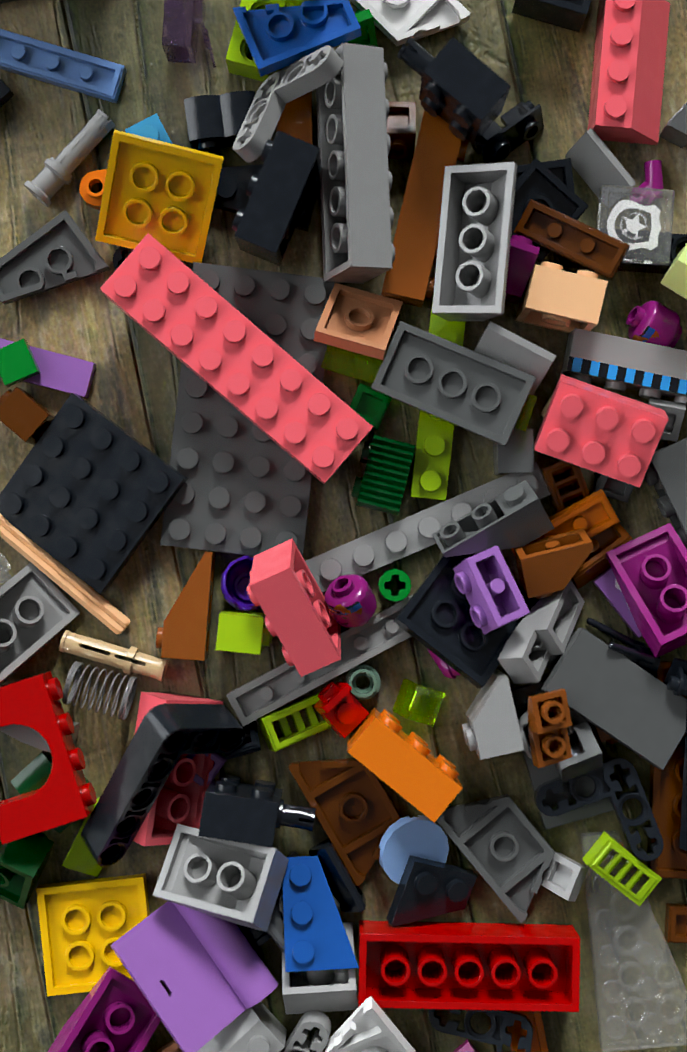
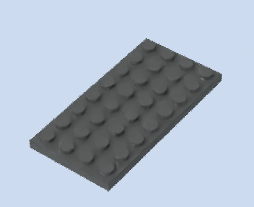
[160,262,334,556]

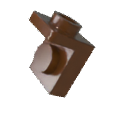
[386,101,416,159]

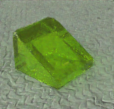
[393,679,445,726]

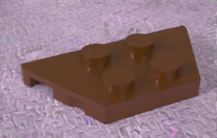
[288,758,401,887]

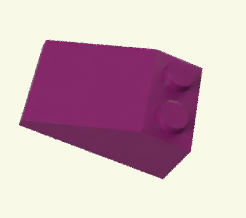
[606,523,687,658]
[48,967,161,1052]

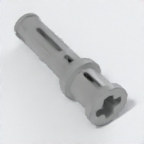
[23,109,116,207]

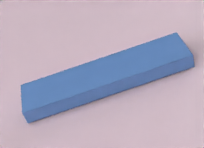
[0,29,127,104]

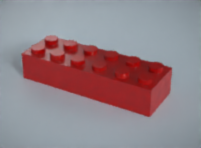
[358,920,580,1012]

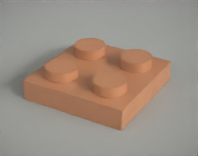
[314,283,403,360]

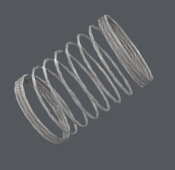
[62,661,137,721]

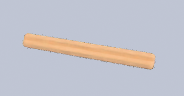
[0,514,131,635]

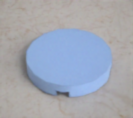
[378,815,449,884]

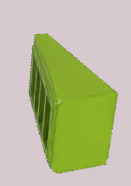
[257,692,331,752]
[582,831,662,907]

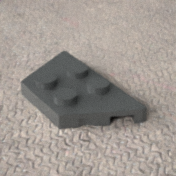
[436,794,555,923]

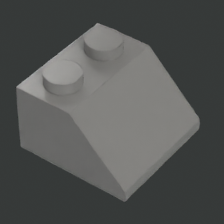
[474,321,556,402]
[461,670,524,760]
[282,922,358,1015]

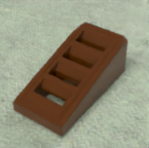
[540,460,590,513]

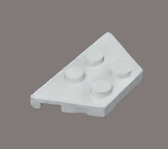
[350,0,471,46]
[325,997,416,1052]

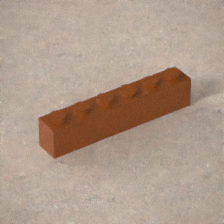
[381,110,468,308]

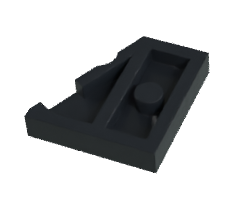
[386,855,477,926]

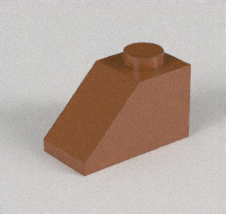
[514,528,594,598]

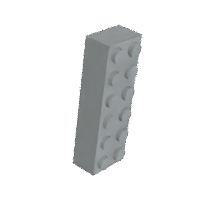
[316,43,395,284]

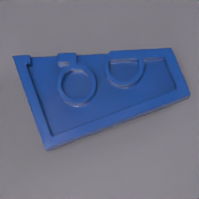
[233,0,362,77]
[282,856,359,972]

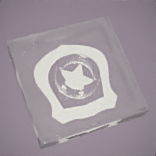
[597,185,675,265]

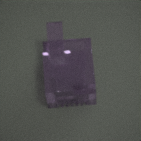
[162,0,216,68]

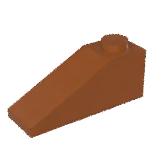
[156,552,216,661]

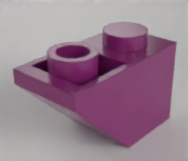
[505,235,540,304]

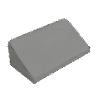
[565,128,636,209]

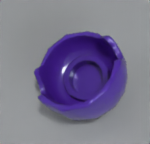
[220,556,261,612]

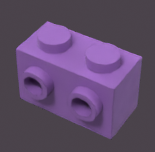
[453,545,530,635]

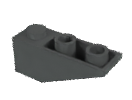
[644,438,687,549]
[432,480,554,557]

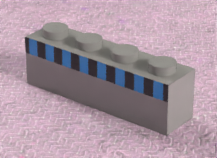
[561,328,687,407]

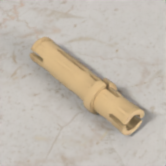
[59,630,169,682]

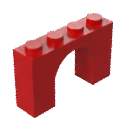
[0,671,97,844]

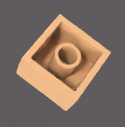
[515,262,608,333]

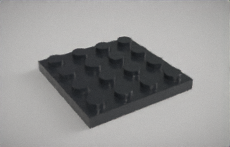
[0,393,187,594]

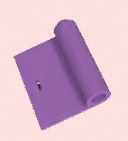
[110,901,279,1052]

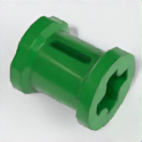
[378,569,411,602]

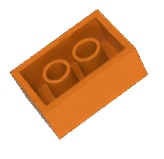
[347,708,462,823]

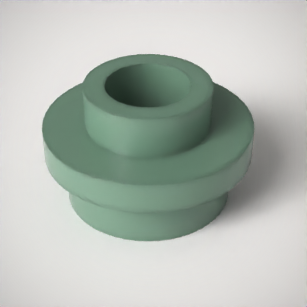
[345,664,381,700]

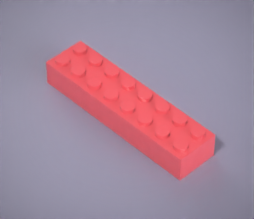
[100,233,373,485]

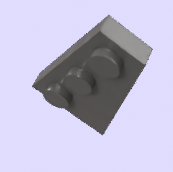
[0,210,111,305]

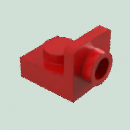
[313,682,370,739]

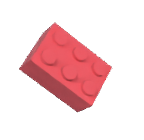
[534,374,668,488]
[247,538,341,677]

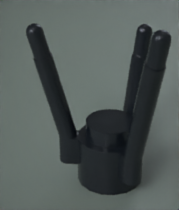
[586,618,660,676]

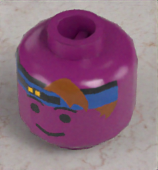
[626,300,682,348]
[325,574,377,627]

